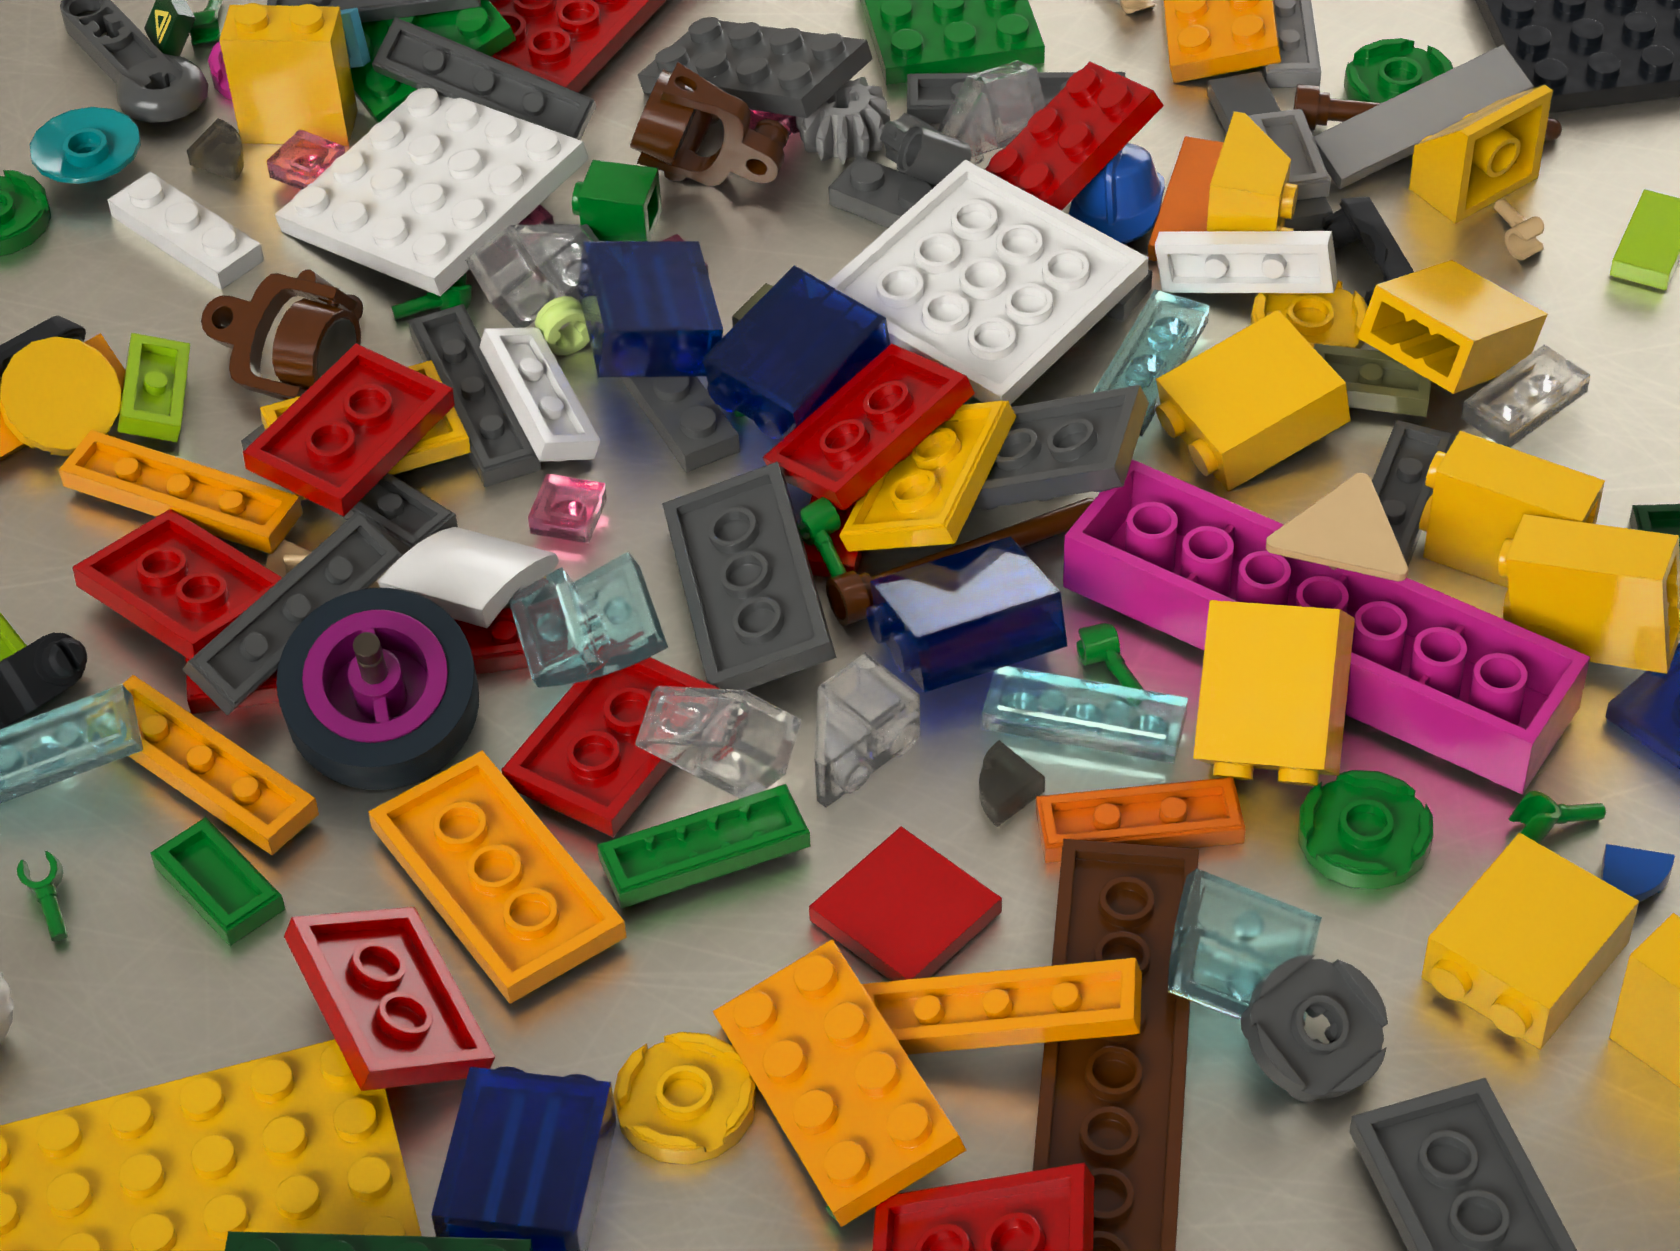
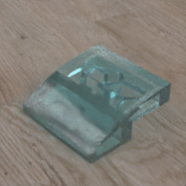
[509,551,668,688]
[1168,868,1322,1021]

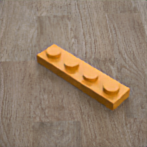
[58,430,303,554]
[86,675,319,855]
[862,958,1142,1055]

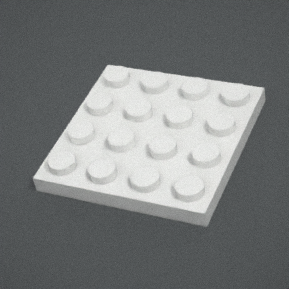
[275,88,589,296]
[817,159,1148,405]

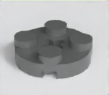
[1240,955,1388,1102]

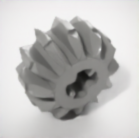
[796,77,890,165]

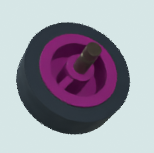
[277,588,479,790]

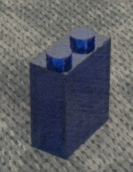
[578,241,723,377]
[702,265,890,440]
[867,536,1068,693]
[431,1066,617,1251]

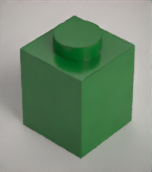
[572,160,662,248]

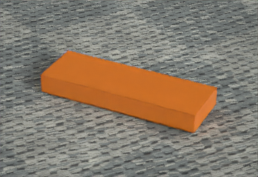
[1147,136,1224,262]
[1036,777,1246,863]

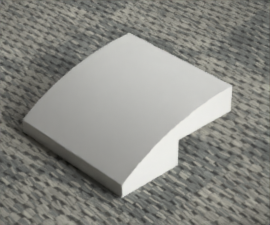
[378,526,559,628]

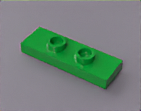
[597,784,811,909]

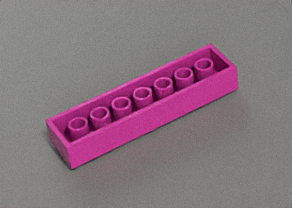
[1063,459,1590,795]

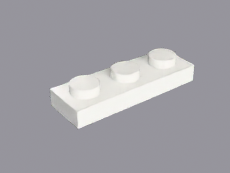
[107,171,264,290]
[1155,231,1338,293]
[479,327,600,462]

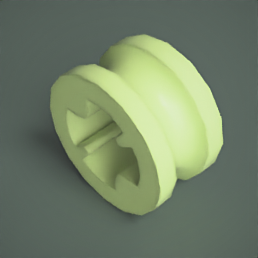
[535,296,595,355]

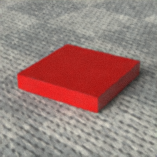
[809,826,1002,981]

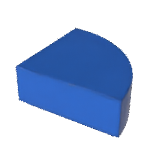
[1601,844,1675,902]

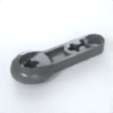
[60,0,208,123]

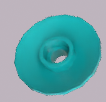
[29,107,141,184]

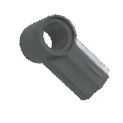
[880,113,971,186]

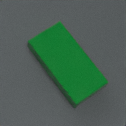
[150,817,286,946]

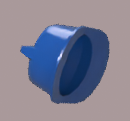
[1069,143,1165,244]

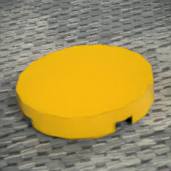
[1251,280,1367,349]
[0,336,122,456]
[613,1032,757,1165]

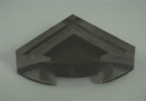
[187,118,244,181]
[979,740,1045,827]

